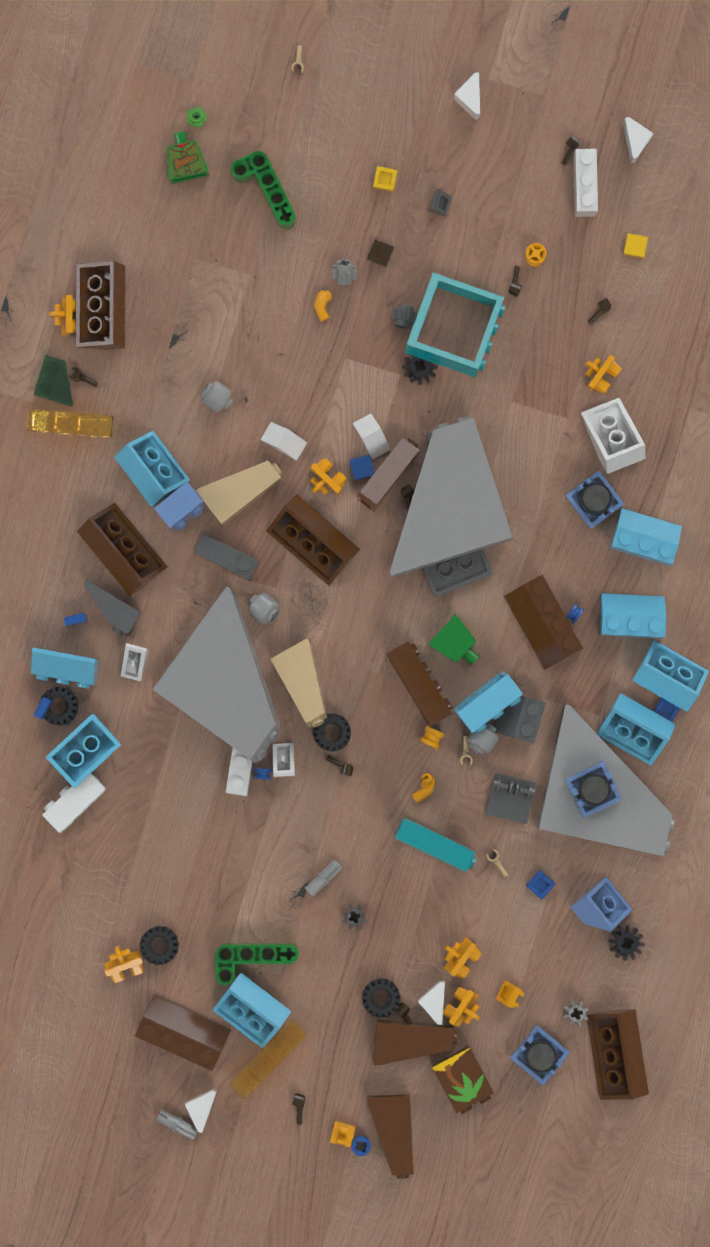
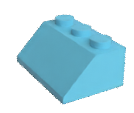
[114,431,191,507]
[610,508,682,566]
[599,593,666,639]
[632,640,709,712]
[31,648,100,689]
[452,671,523,733]
[597,693,676,766]
[46,714,121,788]
[213,973,291,1049]

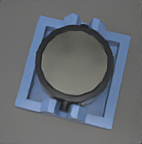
[565,471,624,530]
[564,761,622,818]
[510,1024,570,1085]

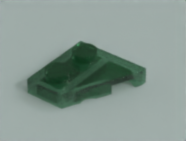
[33,355,73,407]

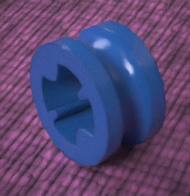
[566,603,584,624]
[253,768,272,780]
[352,1136,371,1156]

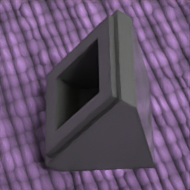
[428,189,452,217]

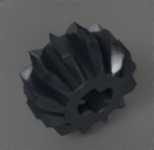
[402,355,438,385]
[608,924,645,961]

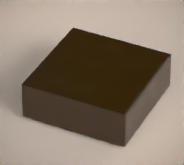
[367,239,394,267]

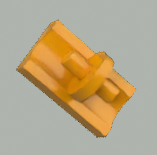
[48,295,76,336]
[585,355,622,395]
[310,458,347,495]
[444,937,482,978]
[104,945,143,983]
[443,987,481,1027]

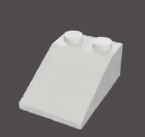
[581,398,646,474]

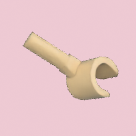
[291,45,304,74]
[460,736,473,765]
[486,849,508,877]

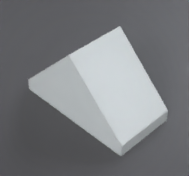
[454,73,480,119]
[623,117,654,163]
[353,414,391,460]
[261,422,307,461]
[121,643,149,682]
[273,743,295,777]
[418,980,445,1025]
[185,1088,217,1133]

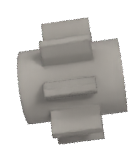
[332,259,357,285]
[563,1000,589,1026]

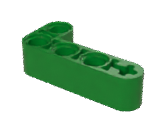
[230,151,296,230]
[216,943,299,986]

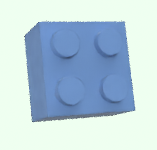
[154,482,206,532]

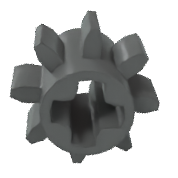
[391,304,417,329]
[342,904,367,929]

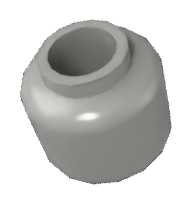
[200,381,233,412]
[249,593,280,624]
[467,723,499,756]

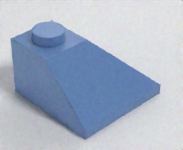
[570,876,633,932]

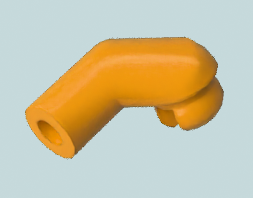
[313,290,332,322]
[412,773,435,803]

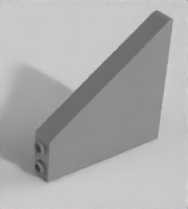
[390,416,512,578]
[153,586,281,763]
[538,704,675,856]

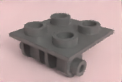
[486,773,536,824]

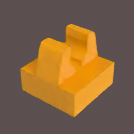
[495,980,524,1008]
[330,1121,356,1148]

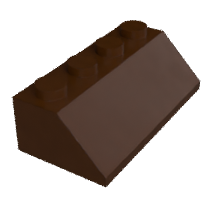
[76,261,125,350]
[266,495,360,586]
[77,503,167,596]
[504,575,583,670]
[386,642,453,727]
[135,995,231,1071]
[587,1009,649,1100]

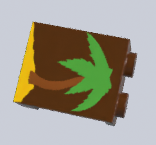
[432,1046,494,1114]

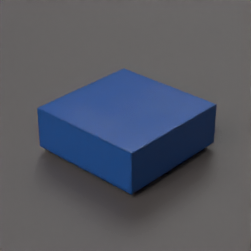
[349,455,375,481]
[64,613,88,627]
[34,697,53,720]
[653,697,680,722]
[526,870,556,900]

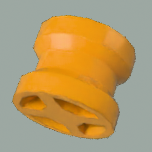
[525,243,546,267]
[419,726,445,750]

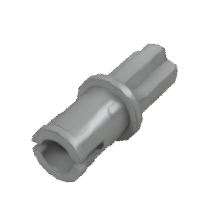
[304,860,343,897]
[156,1109,198,1140]

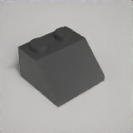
[493,695,546,744]

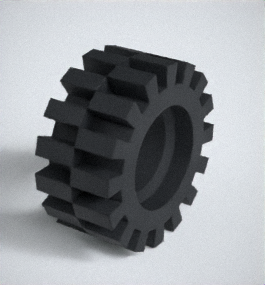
[39,687,79,725]
[313,713,351,752]
[140,926,179,965]
[362,978,400,1018]

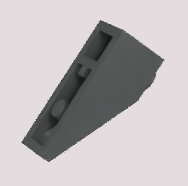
[194,534,259,582]
[84,580,142,636]

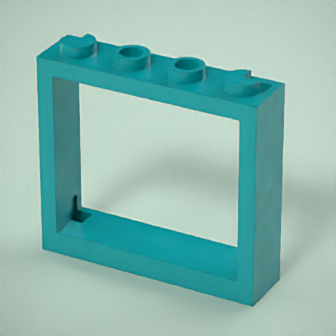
[404,272,506,378]
[394,817,477,872]

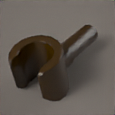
[561,135,579,166]
[508,266,522,297]
[588,298,611,325]
[68,367,98,387]
[401,484,414,511]
[326,756,354,776]
[396,1002,412,1023]
[292,1093,305,1125]

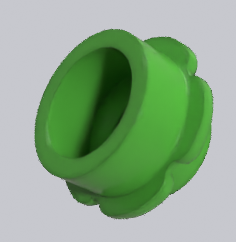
[186,107,207,128]

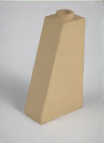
[196,461,282,526]
[271,639,327,728]

